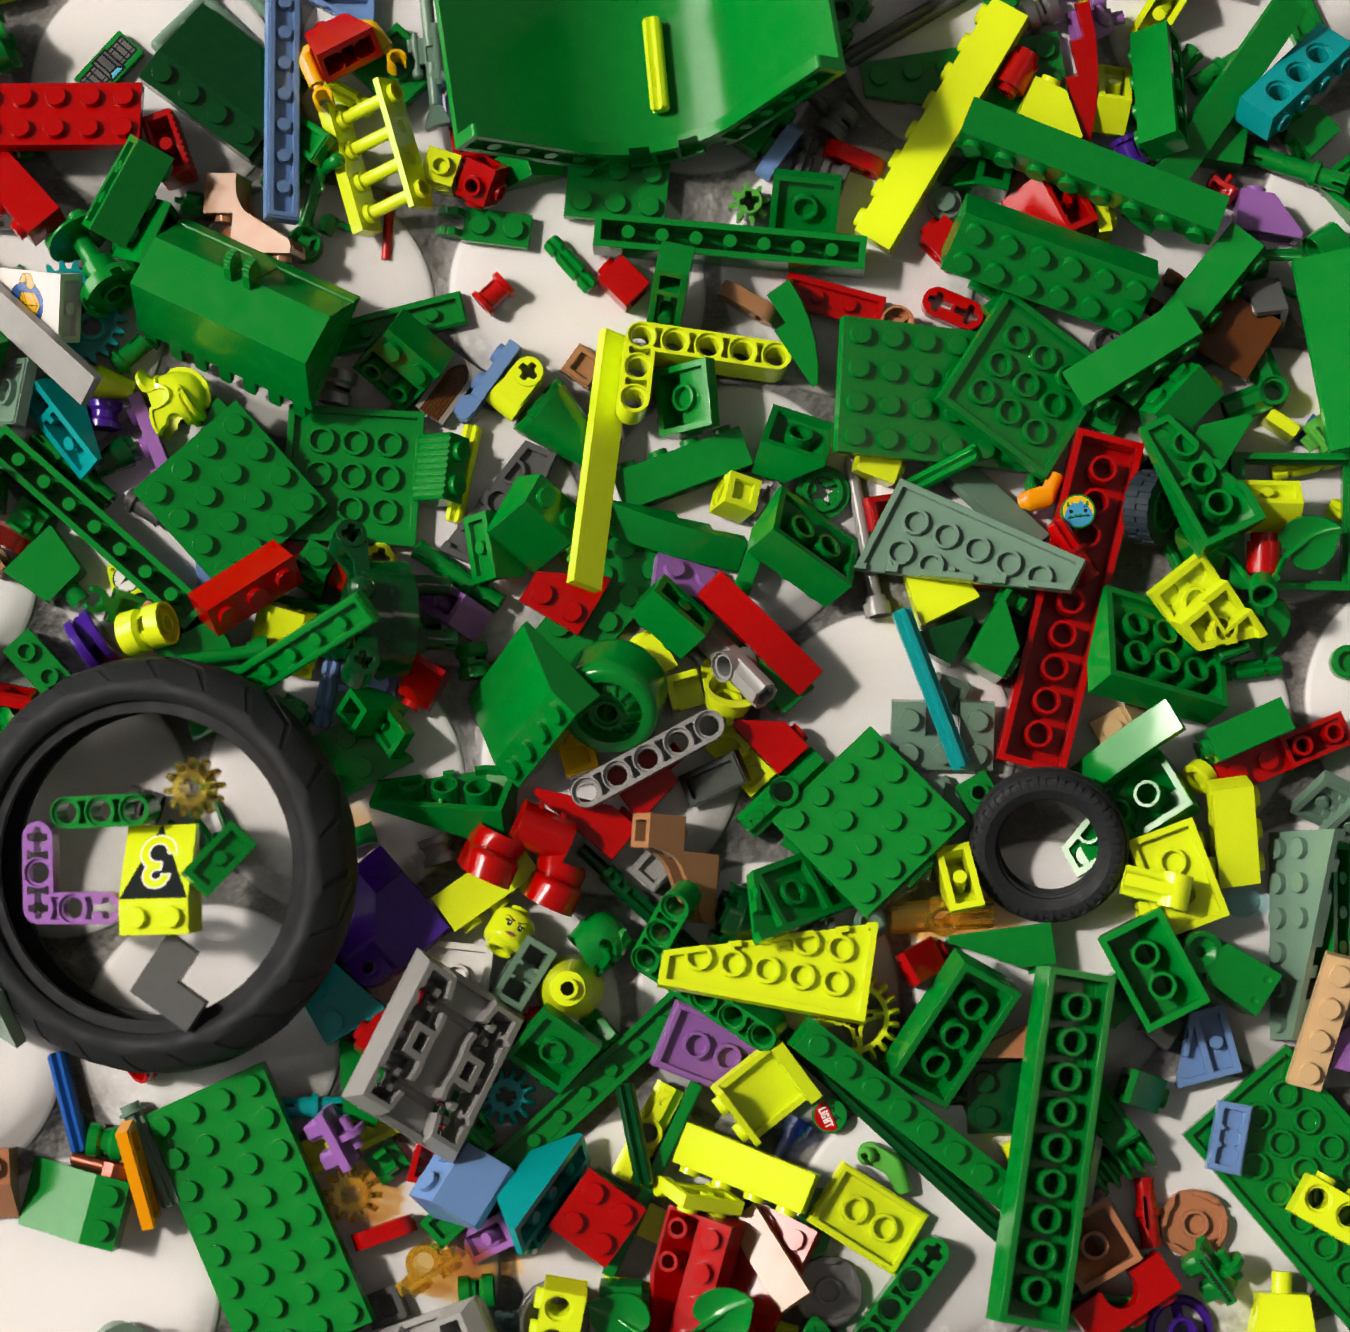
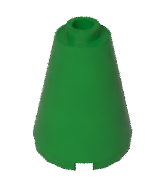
[513,378,588,467]

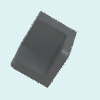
[1242,277,1289,329]

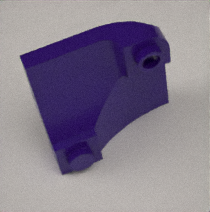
[338,845,452,988]

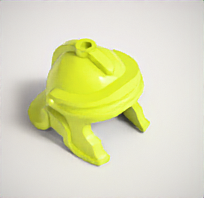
[135,367,212,441]

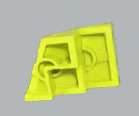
[1146,553,1268,651]

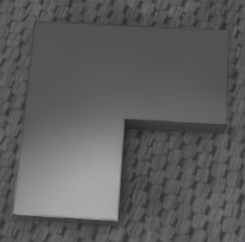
[130,934,209,1032]

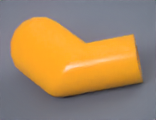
[1017,471,1064,511]

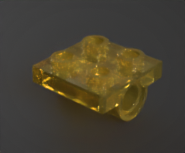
[395,1239,467,1298]

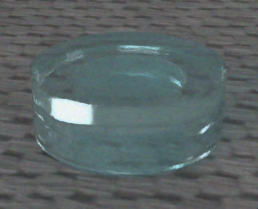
[1224,885,1261,918]

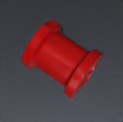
[471,272,516,316]

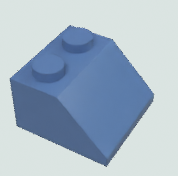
[409,1141,515,1231]

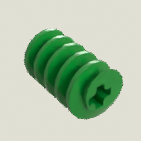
[1094,1129,1158,1195]

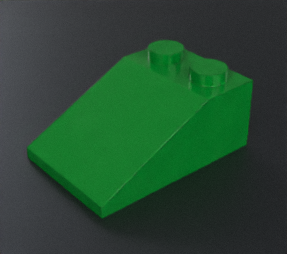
[18,1155,133,1252]

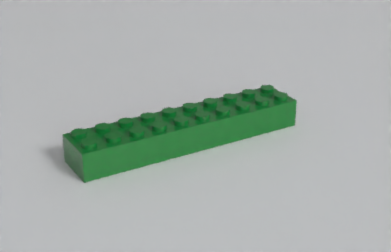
[986,966,1116,1332]

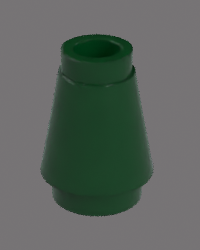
[91,435,141,479]

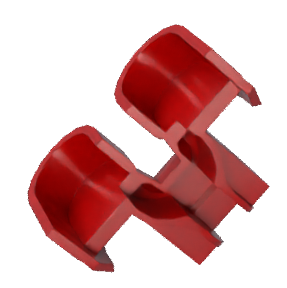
[457,799,586,917]

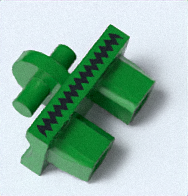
[1181,1235,1245,1306]

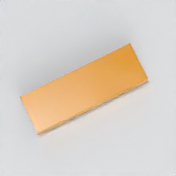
[115,1119,161,1231]

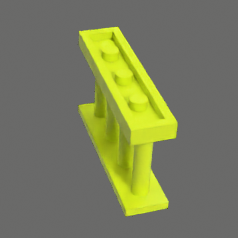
[318,77,434,236]

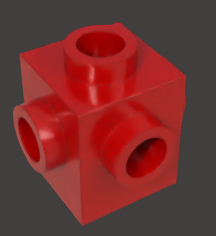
[455,154,510,210]

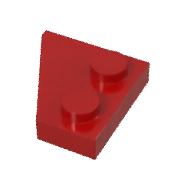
[519,571,612,636]

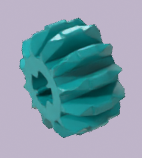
[481,1066,536,1125]

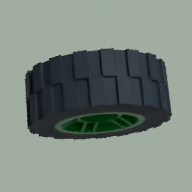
[1122,469,1180,547]

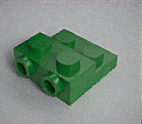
[654,357,720,440]
[506,1003,603,1094]

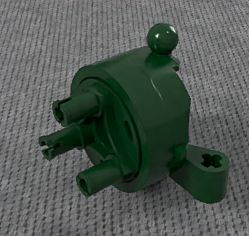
[321,519,458,689]

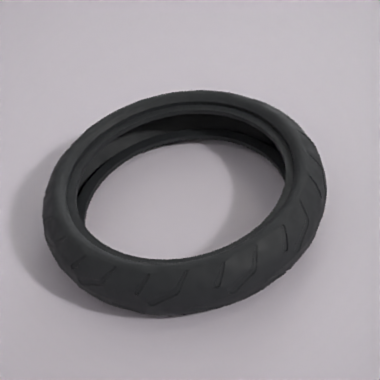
[0,656,358,1074]

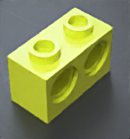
[1285,1171,1350,1245]
[528,1274,588,1332]

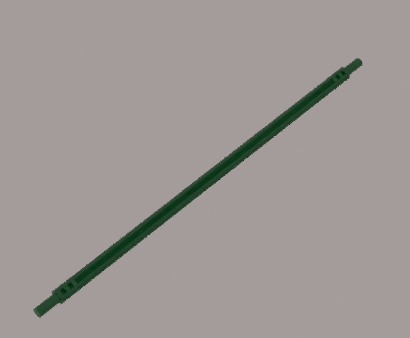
[576,844,1000,1242]

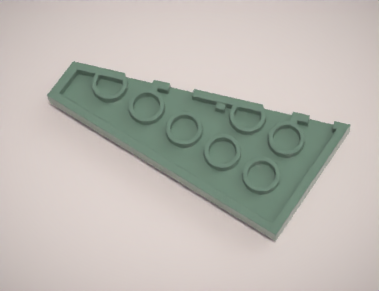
[854,478,1087,594]
[1268,828,1346,1040]

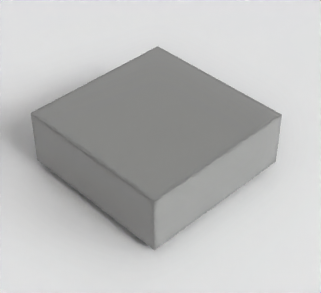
[629,851,668,893]

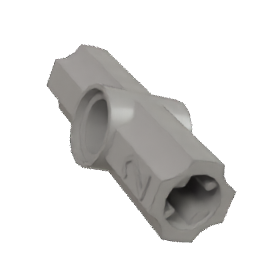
[696,622,778,709]

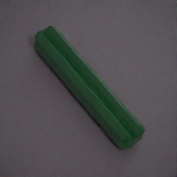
[616,1082,654,1187]

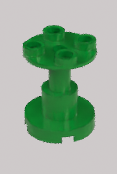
[44,209,139,319]

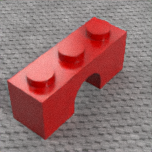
[1069,1250,1183,1332]

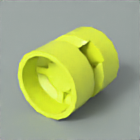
[114,601,180,656]

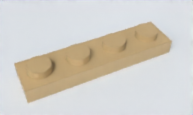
[1285,950,1350,1092]

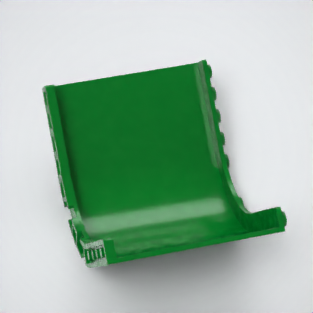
[434,0,846,169]

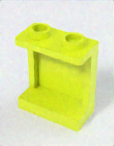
[709,1040,823,1147]

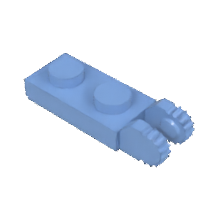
[453,339,522,424]

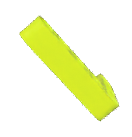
[615,321,791,425]

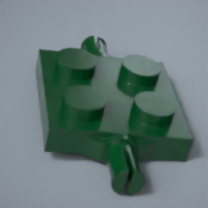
[949,1061,1022,1134]

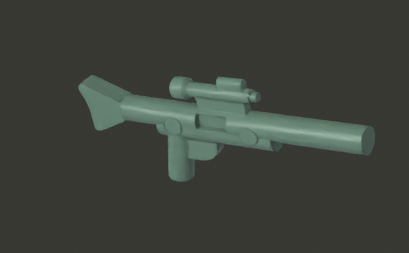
[406,0,451,132]

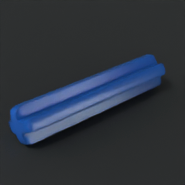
[47,1051,87,1153]

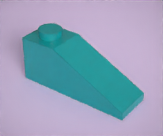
[28,376,102,480]

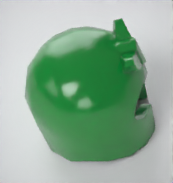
[567,911,637,978]

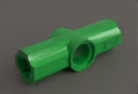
[735,746,829,839]

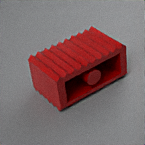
[143,108,199,191]

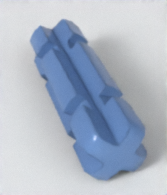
[311,660,341,728]

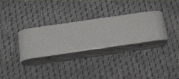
[571,710,724,809]

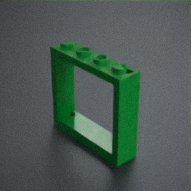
[1226,452,1350,592]

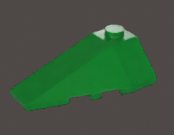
[1137,414,1267,559]
[1061,747,1204,878]
[369,765,518,838]

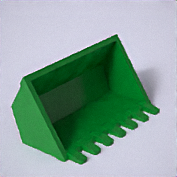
[130,217,360,418]

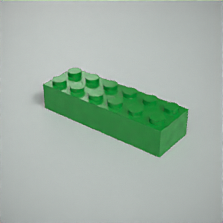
[940,193,1159,334]

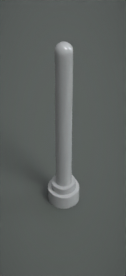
[844,458,892,619]

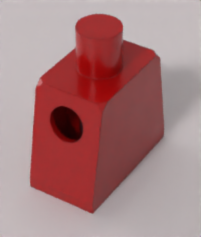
[607,742,684,813]

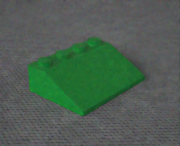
[1087,585,1229,725]
[468,621,600,788]

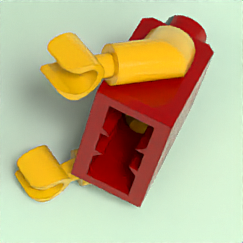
[299,13,407,113]

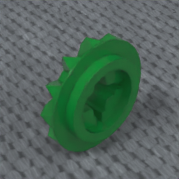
[795,466,850,519]

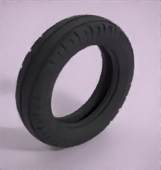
[968,766,1129,923]

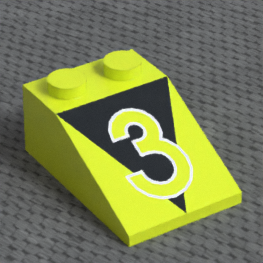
[118,824,203,936]

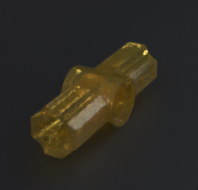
[887,894,995,936]

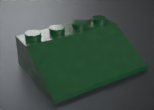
[138,3,309,165]

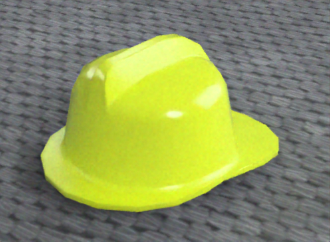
[701,658,753,726]

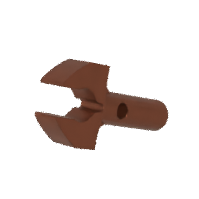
[70,1152,128,1180]

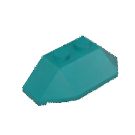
[496,1133,591,1255]

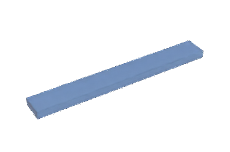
[263,0,301,225]

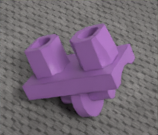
[303,1102,366,1173]

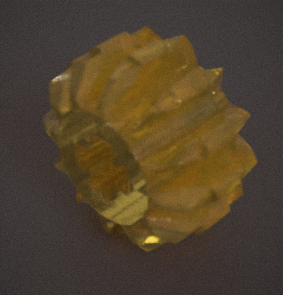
[163,757,227,819]
[323,1163,383,1224]

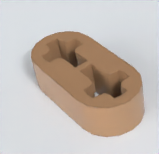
[716,280,779,327]

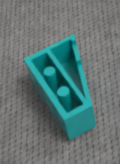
[305,960,387,1045]

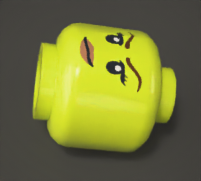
[484,905,535,959]

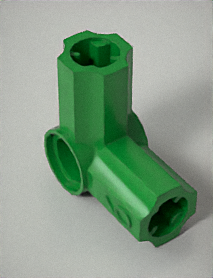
[1219,347,1290,419]

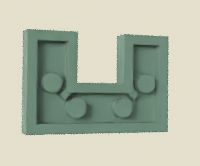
[890,699,995,771]

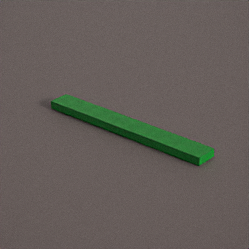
[1120,0,1307,236]

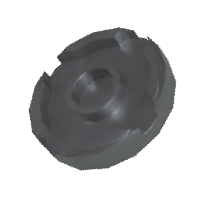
[797,1256,863,1326]

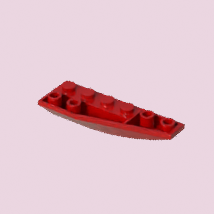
[648,1204,747,1332]

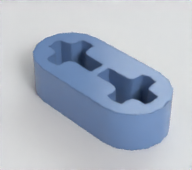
[755,122,805,183]

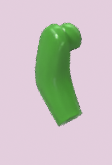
[857,1141,913,1195]

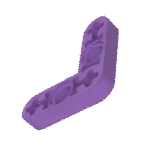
[22,821,119,924]

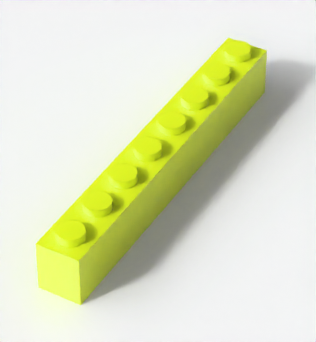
[853,0,1029,256]

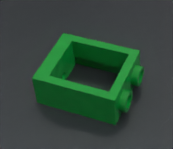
[1193,697,1295,765]

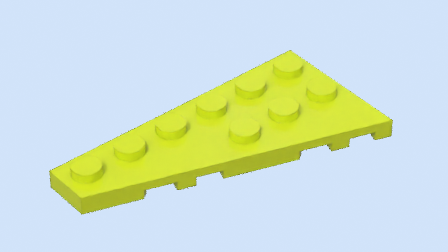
[657,921,879,1025]

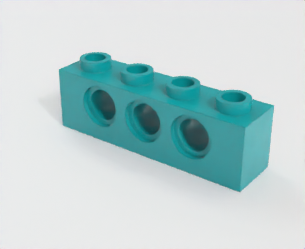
[1234,23,1350,141]

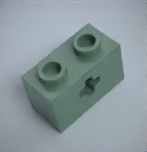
[490,934,557,1012]

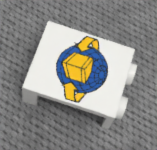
[0,267,83,343]

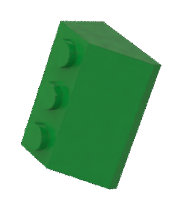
[747,485,859,608]
[1098,906,1211,1033]

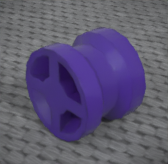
[88,398,123,432]

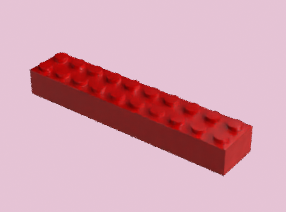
[993,427,1144,770]

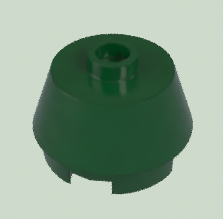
[708,881,753,944]

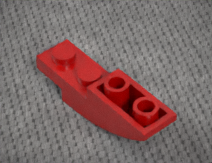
[1212,711,1350,785]

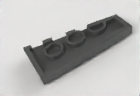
[439,440,557,565]

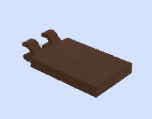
[1145,268,1283,382]

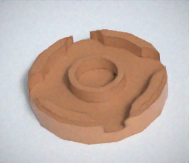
[1159,1188,1229,1256]

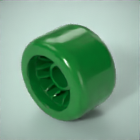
[570,639,668,753]

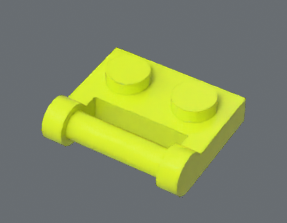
[653,1175,745,1218]

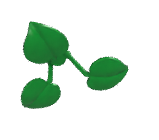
[1175,515,1342,659]
[587,1287,754,1332]

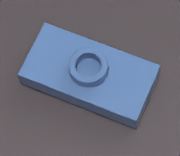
[1204,1099,1253,1176]

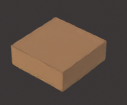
[560,343,596,391]

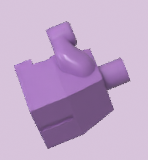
[1065,0,1125,40]

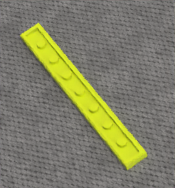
[567,328,626,593]

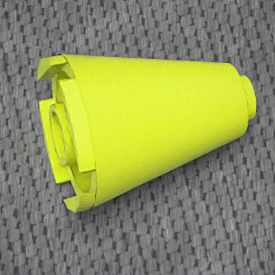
[536,954,605,1023]

